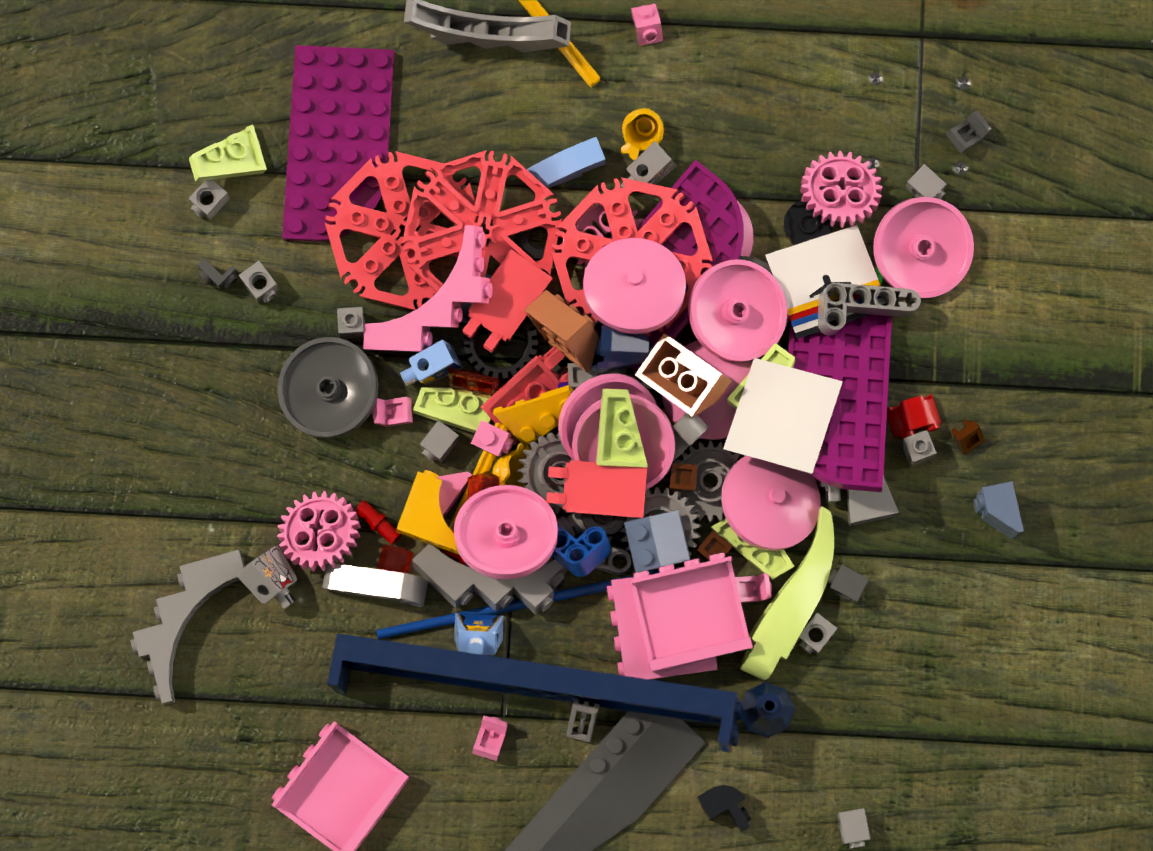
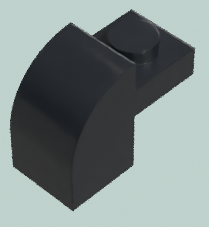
[697,785,752,833]

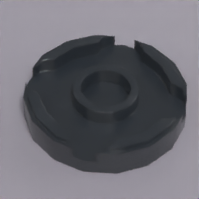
[783,200,833,245]

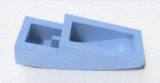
[527,137,605,189]

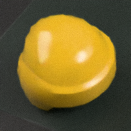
[621,108,664,160]
[491,443,531,487]

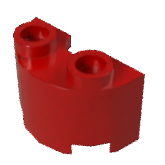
[887,394,942,440]

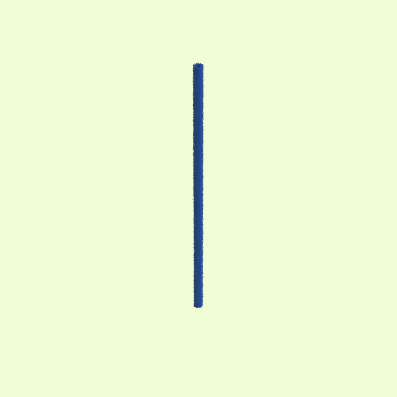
[376,566,677,640]

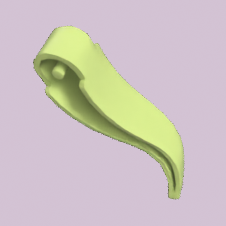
[739,506,834,680]

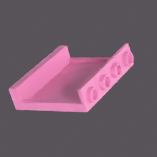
[629,553,753,671]
[607,577,718,679]
[272,721,410,851]

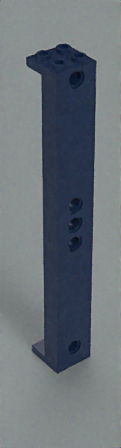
[327,633,743,753]

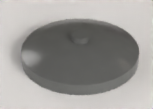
[278,337,378,438]

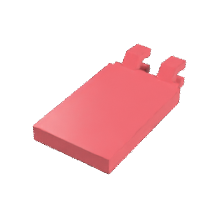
[463,250,553,353]
[480,347,568,445]
[546,460,647,518]

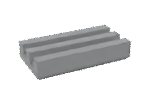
[566,699,599,742]

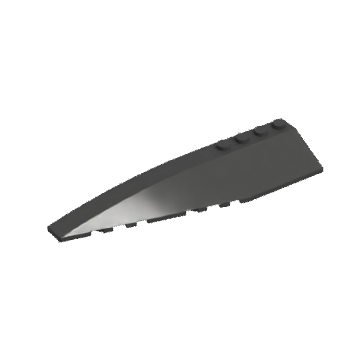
[505,711,705,851]

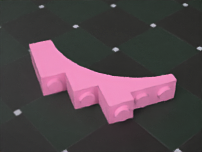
[363,225,493,352]

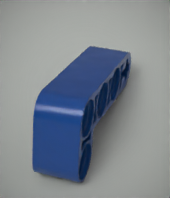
[551,524,612,577]

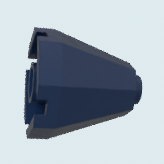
[592,320,653,373]
[742,682,795,738]

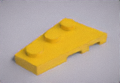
[493,385,574,447]

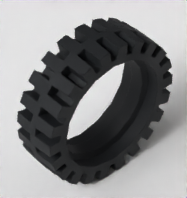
[464,317,539,383]

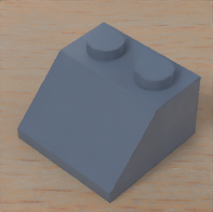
[974,481,1024,539]
[624,510,691,573]

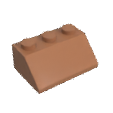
[524,290,599,373]
[635,333,732,417]

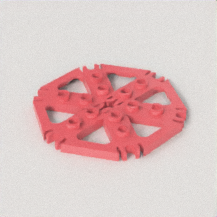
[402,150,562,307]
[325,151,484,311]
[551,178,713,336]

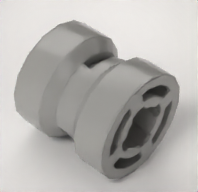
[556,512,587,537]

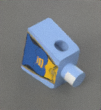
[400,340,463,386]
[454,613,504,656]

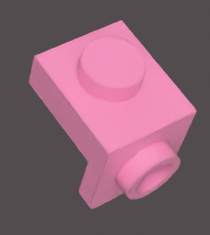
[631,4,663,46]
[371,397,413,427]
[471,420,513,457]
[735,573,772,604]
[472,716,508,761]

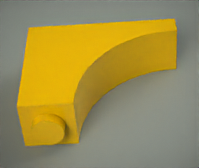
[396,470,460,555]

